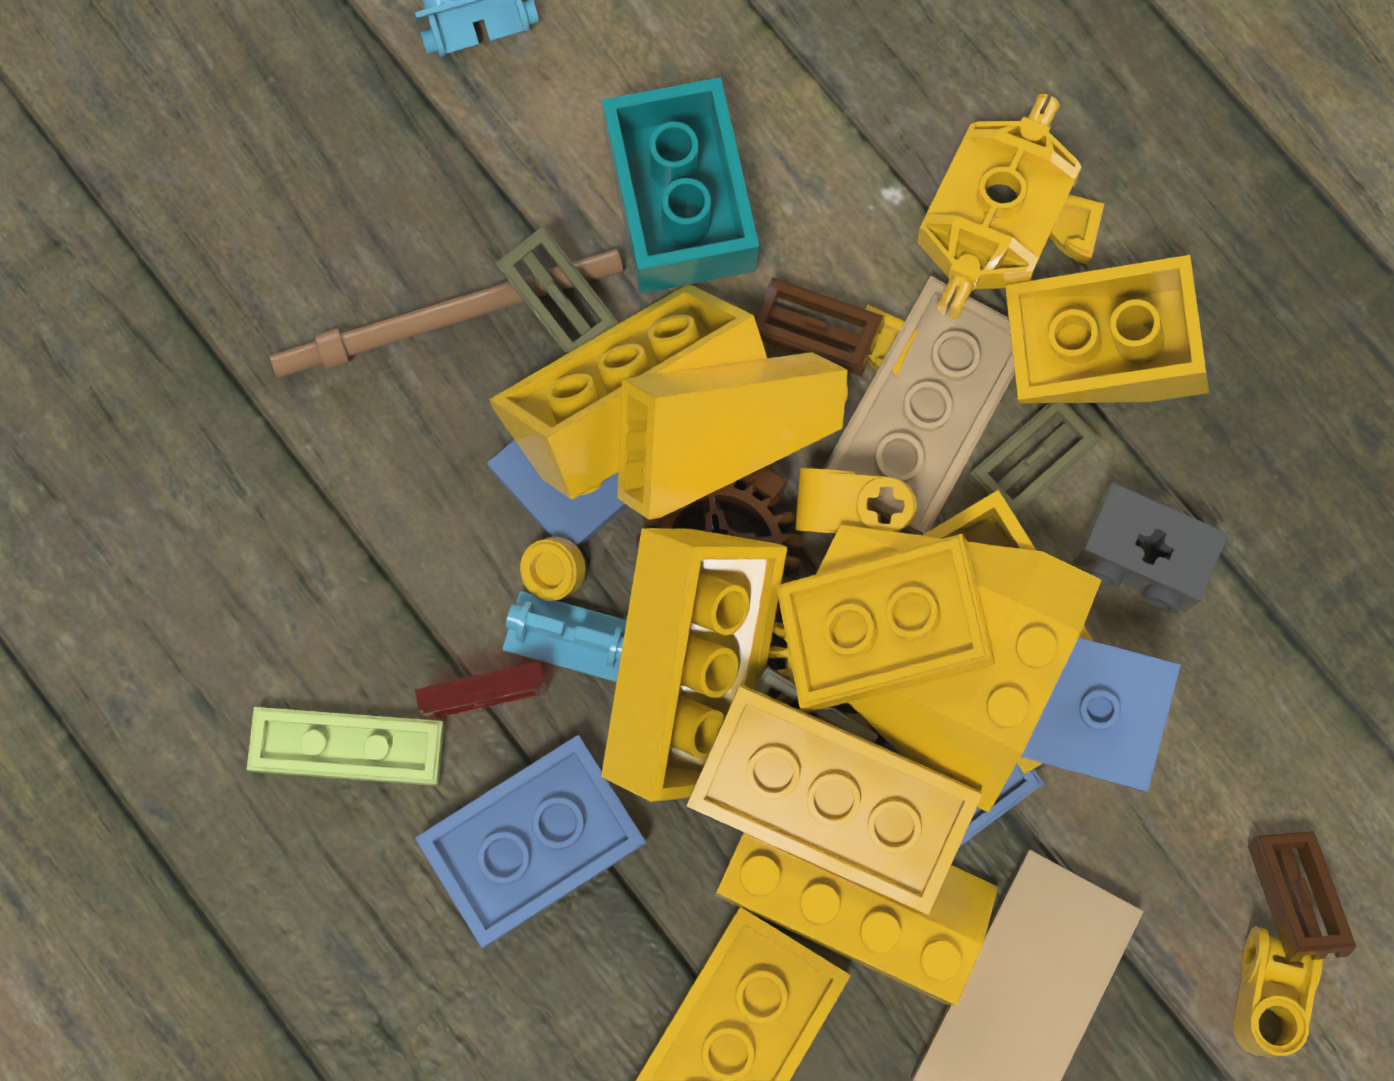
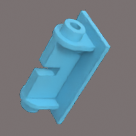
[414,0,539,57]
[502,591,627,682]

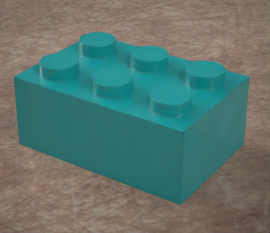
[602,77,759,294]

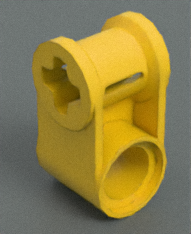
[795,468,917,533]
[1233,926,1323,1057]

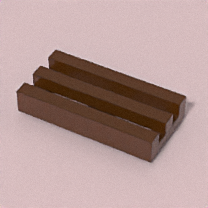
[754,277,885,377]
[1248,831,1357,962]

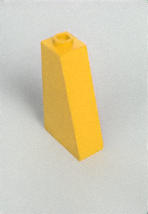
[617,352,848,520]

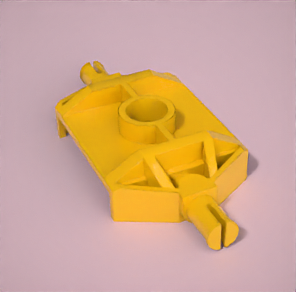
[917,94,1081,319]

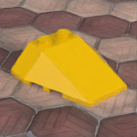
[784,525,1101,813]

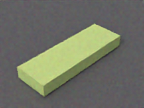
[247,707,445,786]

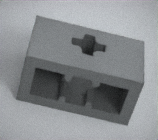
[1072,483,1229,613]

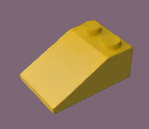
[1005,255,1209,404]

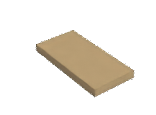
[823,276,1015,535]
[911,850,1144,1081]

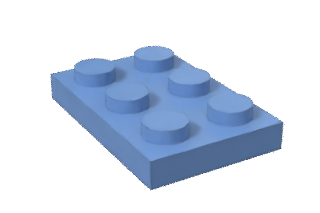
[415,735,646,949]

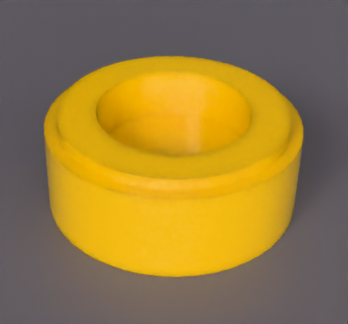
[520,536,586,601]

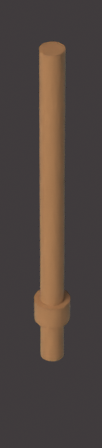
[269,249,623,378]

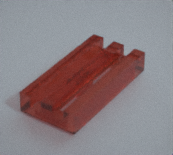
[415,661,548,720]

